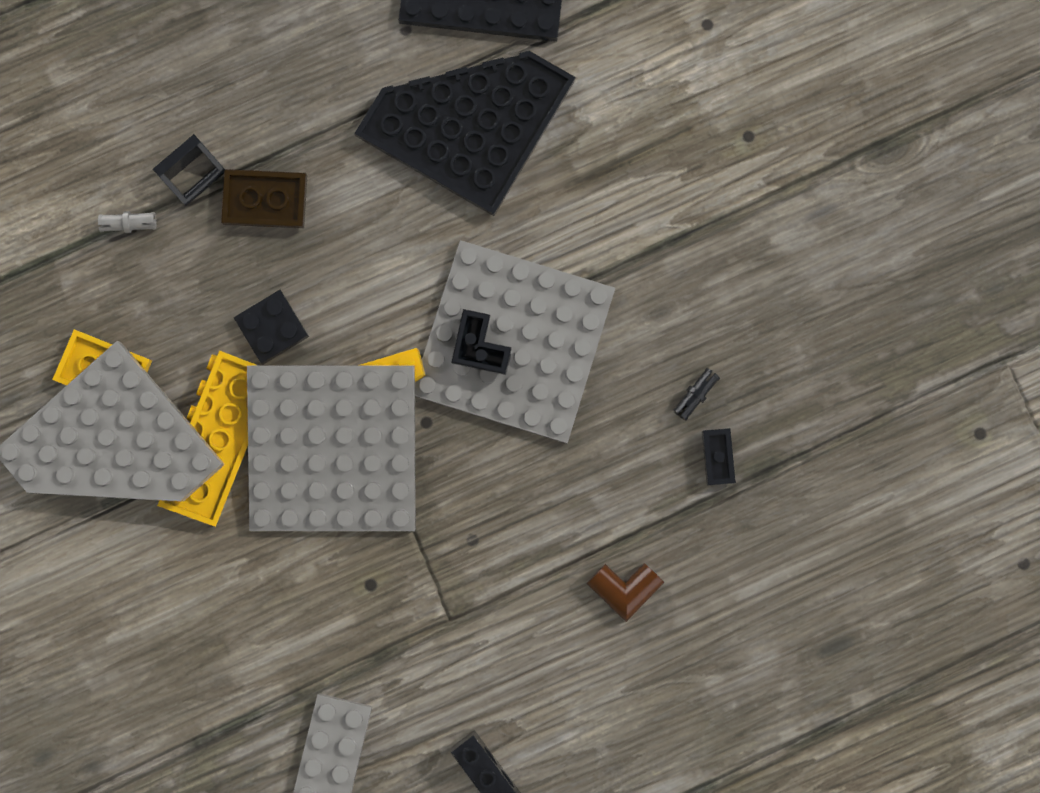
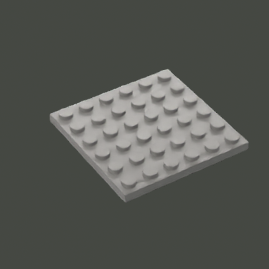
[415,240,615,444]
[247,365,416,531]

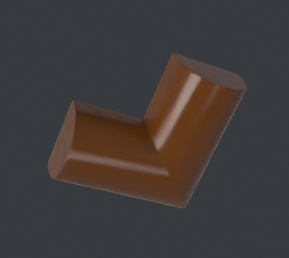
[586,563,664,622]

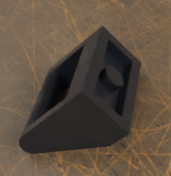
[153,134,225,206]

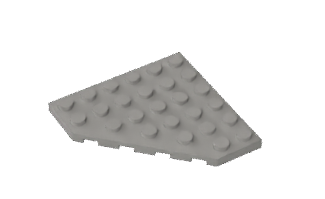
[0,341,225,502]

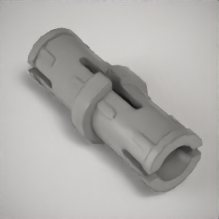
[98,211,157,233]

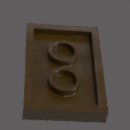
[221,169,307,228]

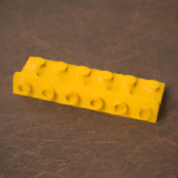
[157,350,256,527]

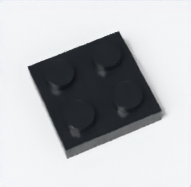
[233,290,309,365]

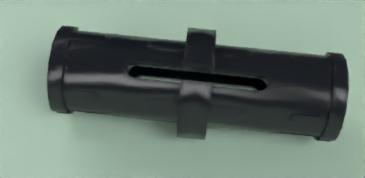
[673,368,720,421]

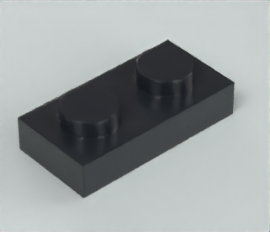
[702,428,736,486]

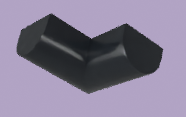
[451,309,512,375]

